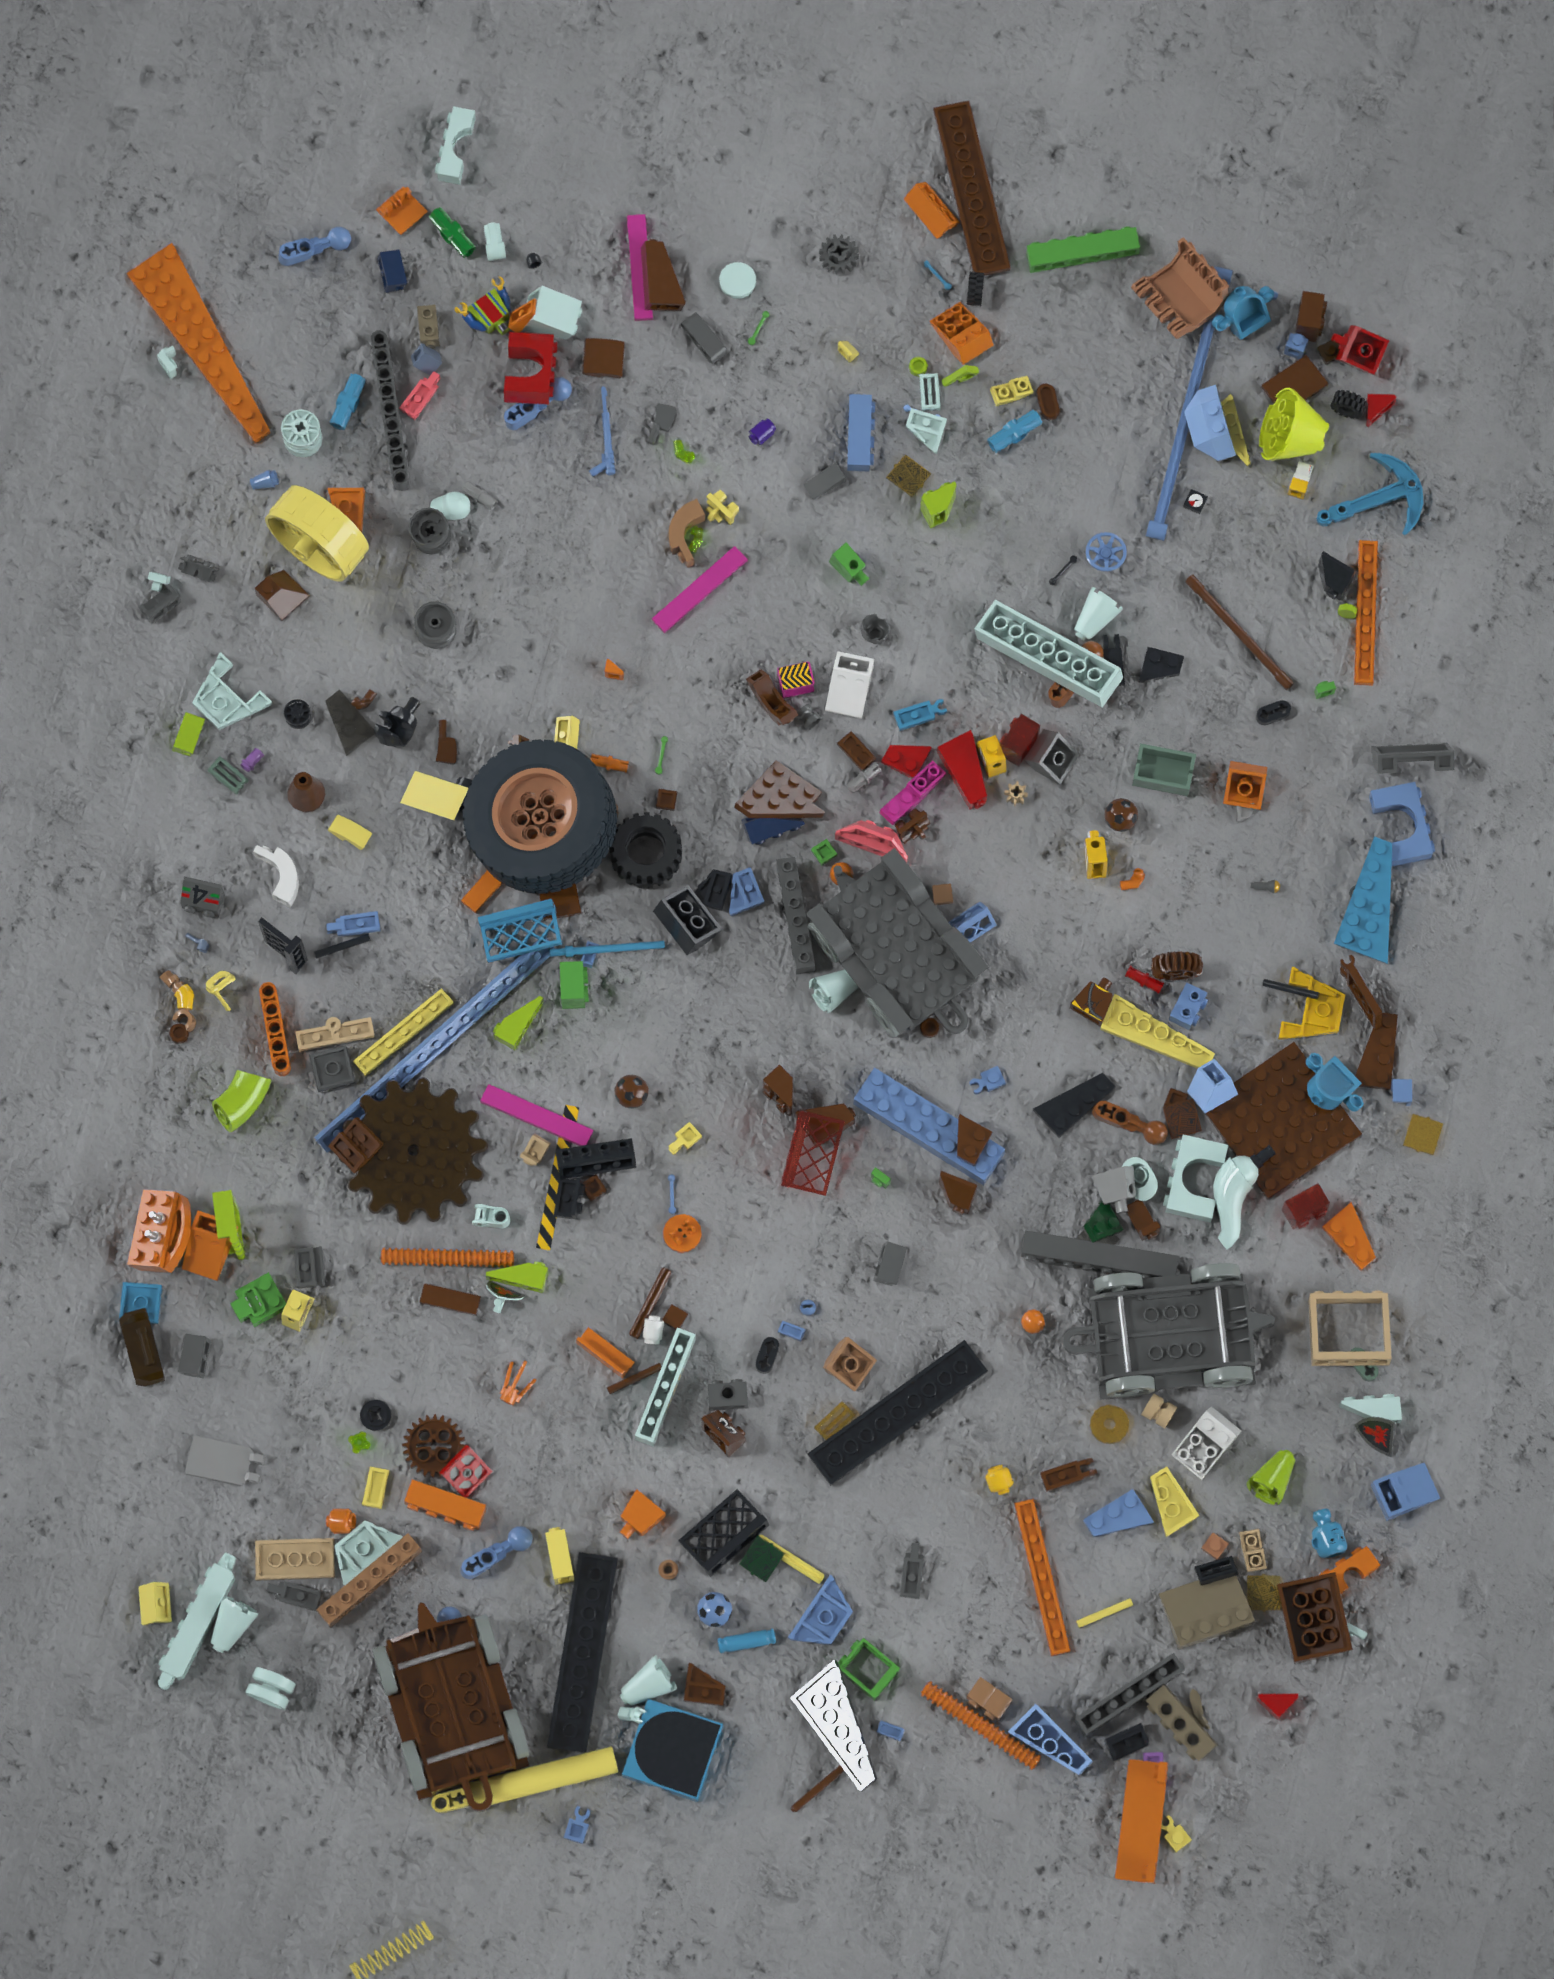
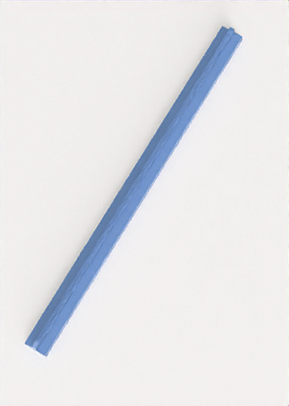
[314,937,555,1153]

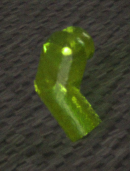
[673,440,695,463]
[688,526,704,553]

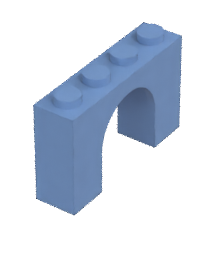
[1369,782,1435,866]

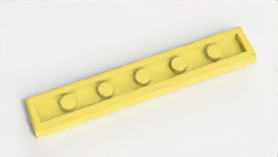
[353,988,454,1077]

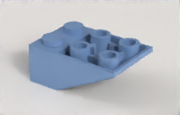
[1371,1463,1441,1521]

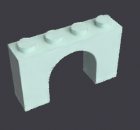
[1163,1135,1228,1223]

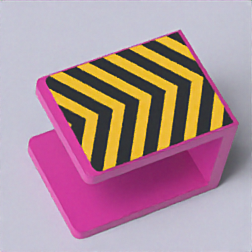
[777,662,815,698]

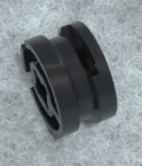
[284,699,312,729]

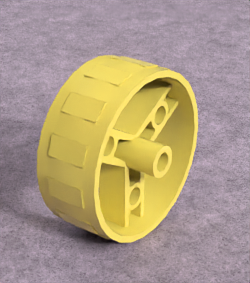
[265,485,369,582]

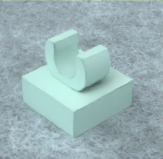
[148,572,171,592]

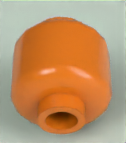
[326,1508,356,1534]

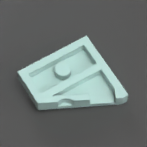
[906,408,947,454]

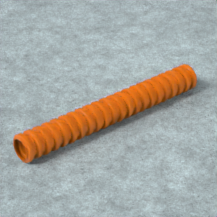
[381,1247,514,1268]
[921,1681,1041,1770]

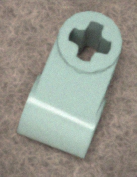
[472,1204,511,1229]

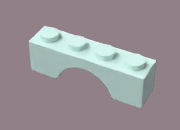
[435,106,476,185]

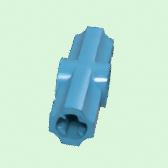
[330,374,366,430]
[987,409,1042,453]

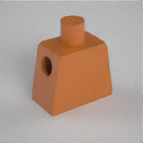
[619,1489,666,1539]

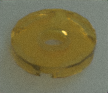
[1090,1405,1129,1444]

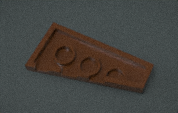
[1355,1013,1398,1090]

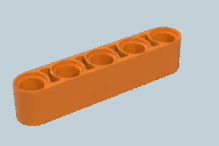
[259,982,291,1076]

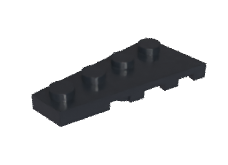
[1033,1073,1116,1138]

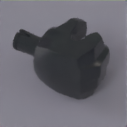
[373,697,421,748]

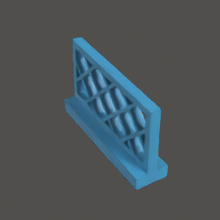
[478,899,562,963]

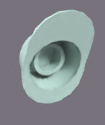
[1122,1157,1158,1201]

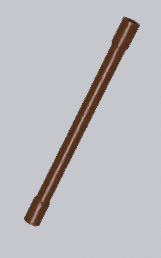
[1185,574,1294,690]

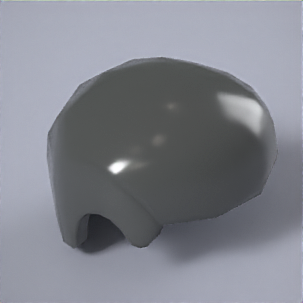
[861,614,890,644]

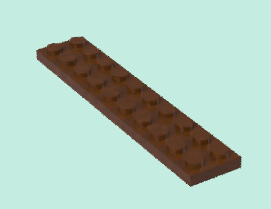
[933,100,1011,276]

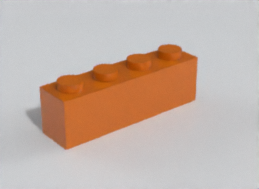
[404,1479,487,1531]

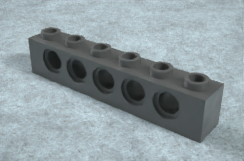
[776,856,815,975]
[1074,1653,1185,1737]

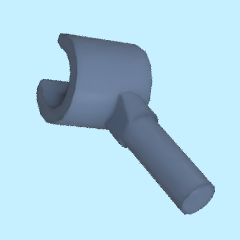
[185,933,209,953]

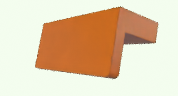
[904,182,960,239]
[576,1327,635,1379]

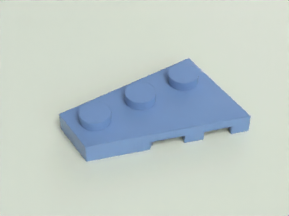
[1083,1489,1154,1537]

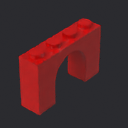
[504,332,558,405]

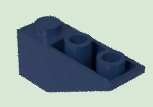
[741,817,805,845]

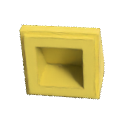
[838,341,859,362]

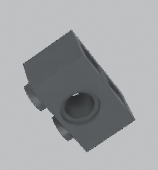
[708,1379,748,1411]

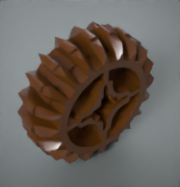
[1151,951,1203,981]

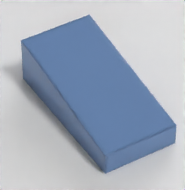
[581,941,599,968]
[778,1321,806,1342]
[877,1721,905,1742]

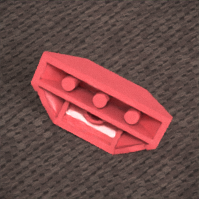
[835,820,908,863]

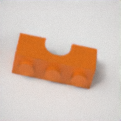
[1319,1546,1381,1595]

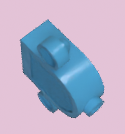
[1212,286,1275,340]
[1306,1053,1364,1112]

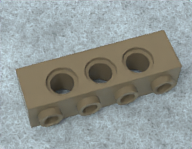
[1146,1685,1218,1761]

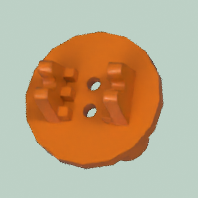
[663,1214,702,1253]

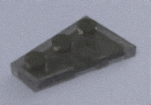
[325,689,375,756]

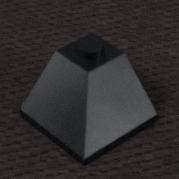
[1318,551,1356,601]

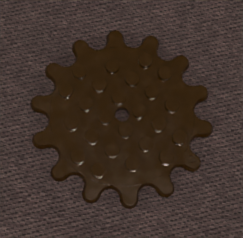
[338,1077,488,1225]

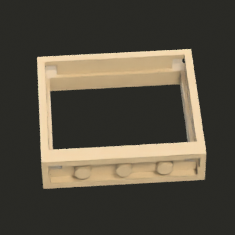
[1308,1291,1392,1366]

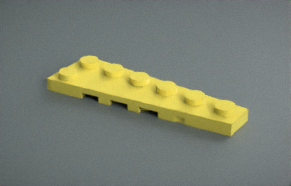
[1100,994,1215,1069]

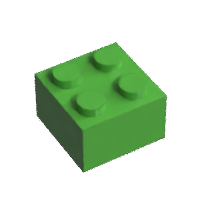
[560,961,589,1009]

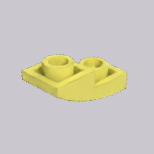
[990,376,1033,406]
[328,815,372,850]

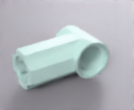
[484,222,506,261]

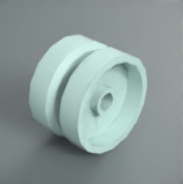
[245,1667,296,1710]

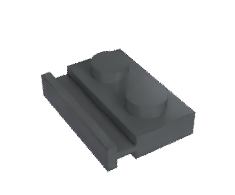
[294,1246,326,1289]

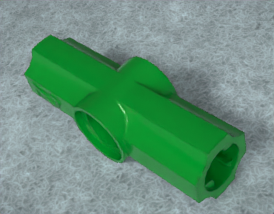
[429,207,476,258]

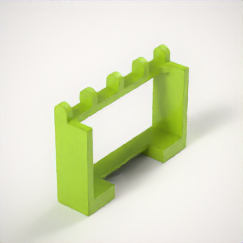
[212,1190,245,1260]

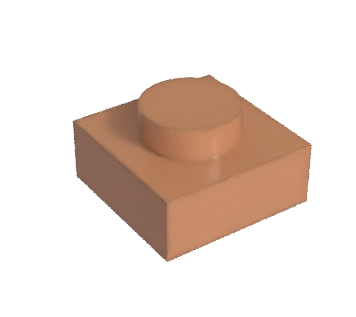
[1201,1532,1229,1560]

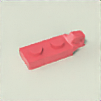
[399,371,441,420]

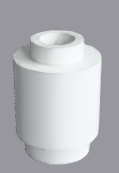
[643,1315,664,1344]

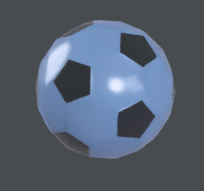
[697,1592,732,1627]

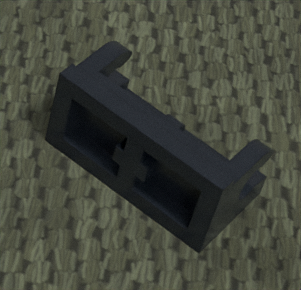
[1104,1723,1149,1761]

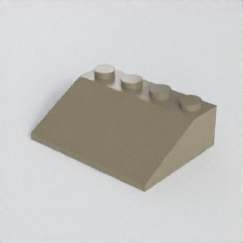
[1159,1576,1255,1650]

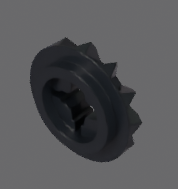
[360,1400,391,1431]

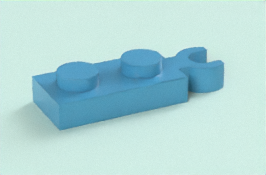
[893,699,947,731]

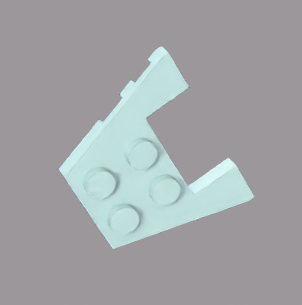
[192,652,272,730]

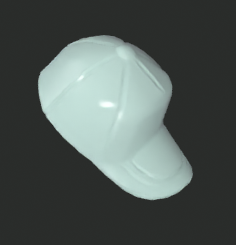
[430,491,470,520]

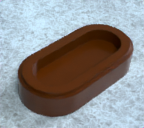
[1036,383,1060,420]

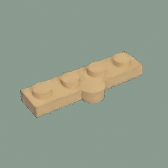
[295,1017,375,1052]

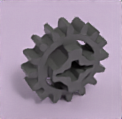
[819,234,859,274]

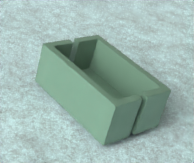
[1132,743,1196,796]

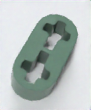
[1350,1347,1379,1382]

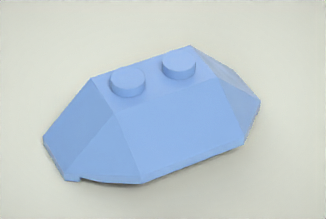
[1184,385,1236,461]

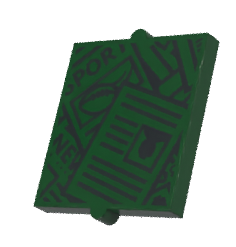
[739,1536,785,1582]

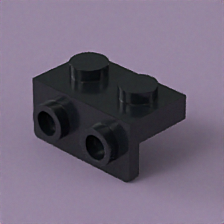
[554,1178,585,1220]

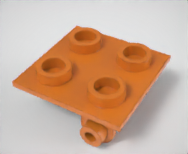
[376,186,428,235]

